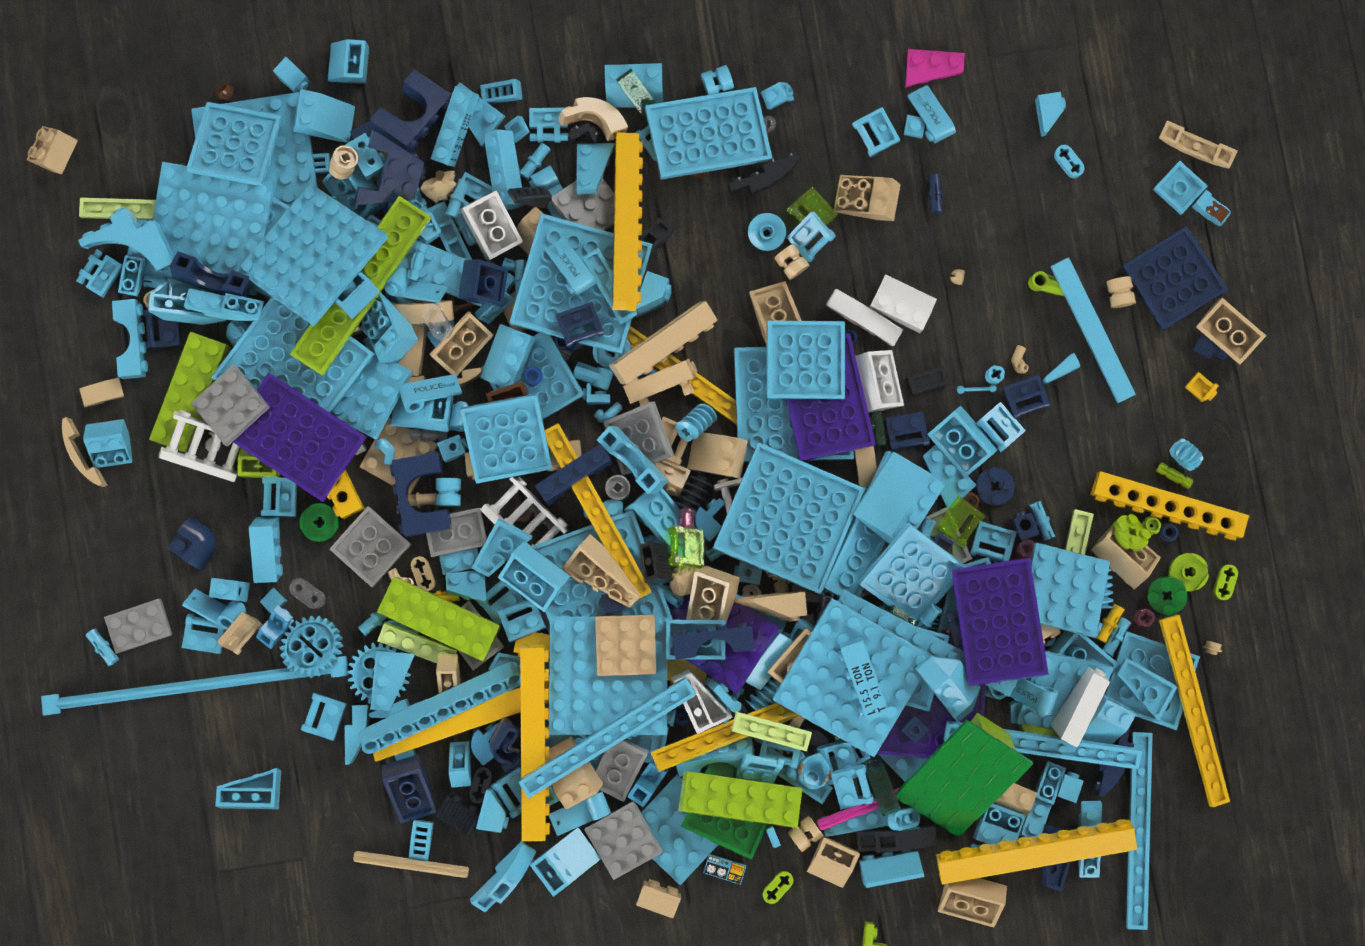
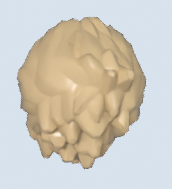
[421,171,457,203]
[669,561,700,596]

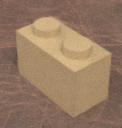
[436,654,461,694]

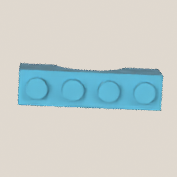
[112,299,148,379]
[597,426,669,494]
[676,737,755,777]

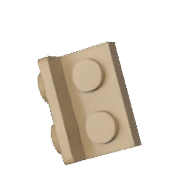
[654,459,691,497]

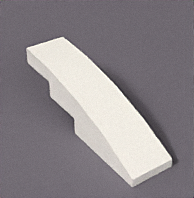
[826,289,903,346]

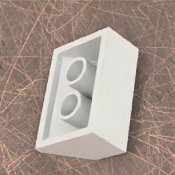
[459,191,523,260]
[869,274,937,333]
[855,350,904,413]

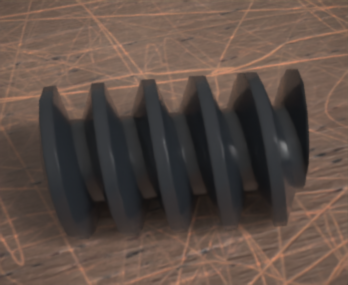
[674,470,713,513]

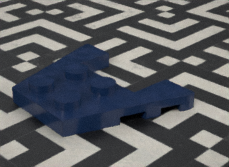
[354,130,424,205]

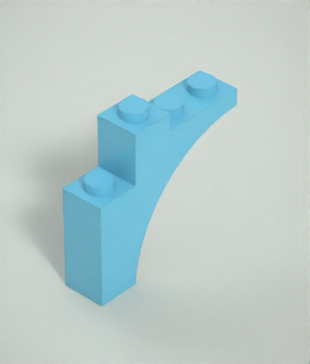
[78,208,175,273]

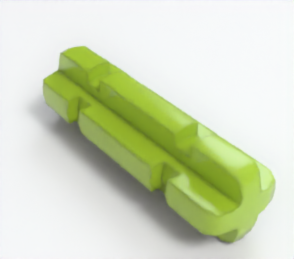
[1156,463,1193,489]

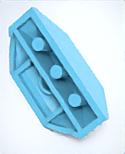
[148,279,226,325]
[915,656,981,722]

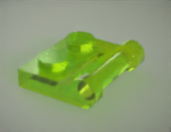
[787,187,838,226]
[935,496,985,548]
[668,526,704,568]

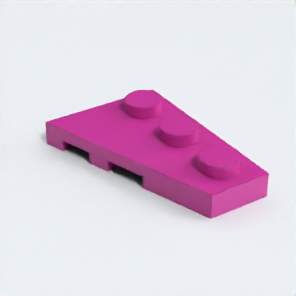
[905,49,965,88]

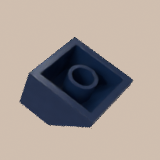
[458,259,508,306]

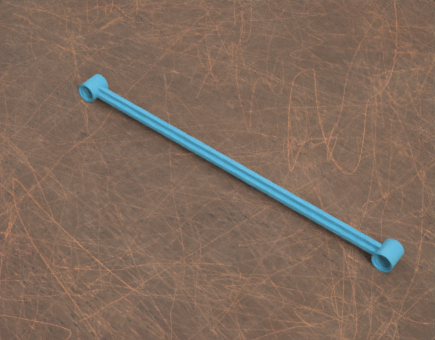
[41,656,349,715]

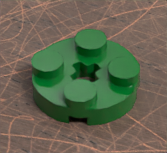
[300,503,339,542]
[1148,576,1187,616]

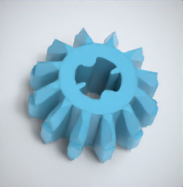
[1169,439,1203,471]

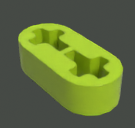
[1213,565,1238,600]
[763,871,793,904]

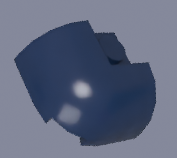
[168,517,216,570]
[489,717,521,766]

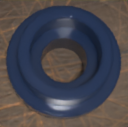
[1159,523,1179,542]

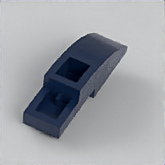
[1094,726,1134,797]

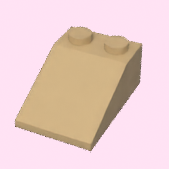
[749,281,801,346]
[687,432,748,479]
[686,566,740,624]
[735,592,807,621]
[546,736,603,810]

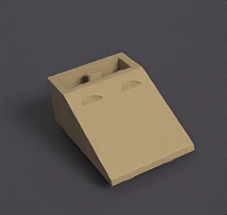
[833,175,901,221]

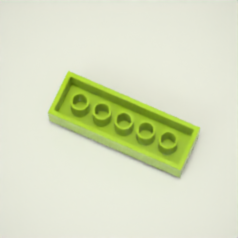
[149,332,231,453]
[377,577,502,661]
[678,771,802,828]

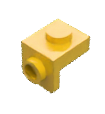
[1185,372,1219,402]

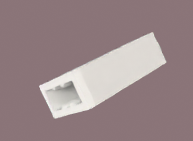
[1051,667,1110,747]

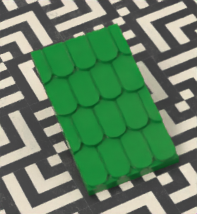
[894,713,1033,837]

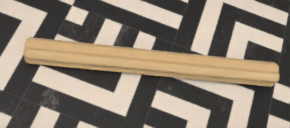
[353,851,469,878]

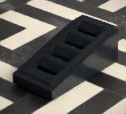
[507,186,552,208]

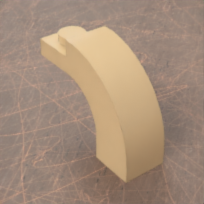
[558,97,628,141]

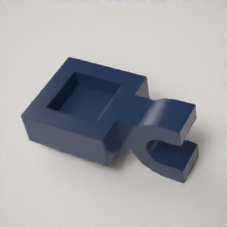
[1192,333,1228,360]

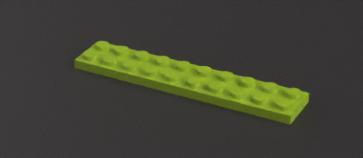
[290,196,432,376]

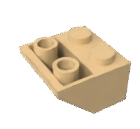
[26,126,78,174]
[807,836,860,888]
[636,879,681,918]

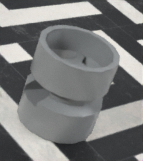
[605,475,631,501]

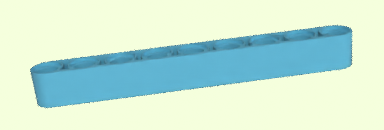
[358,662,521,754]

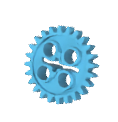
[280,616,343,678]
[347,642,411,704]

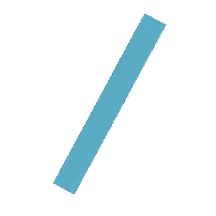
[1050,257,1136,403]

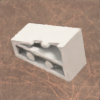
[671,669,733,734]

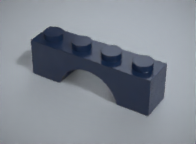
[169,251,251,298]
[673,623,755,660]

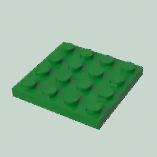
[680,762,767,860]

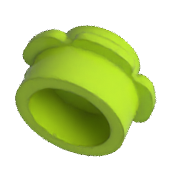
[1142,516,1161,535]

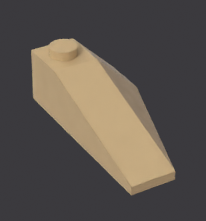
[562,535,640,608]

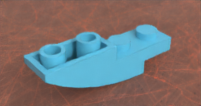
[118,219,147,296]
[184,288,264,321]
[1020,761,1066,838]
[1078,801,1102,878]
[470,841,536,912]

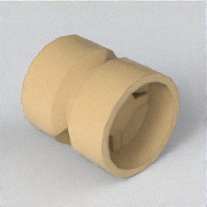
[329,146,358,180]
[774,244,810,280]
[1106,276,1136,308]
[787,815,824,852]

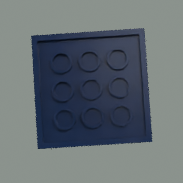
[1122,226,1228,331]

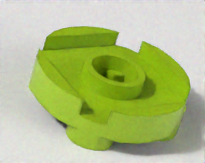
[1112,514,1151,552]
[1168,553,1209,592]

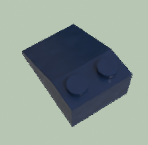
[381,754,438,824]

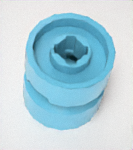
[701,65,734,95]
[436,478,461,507]

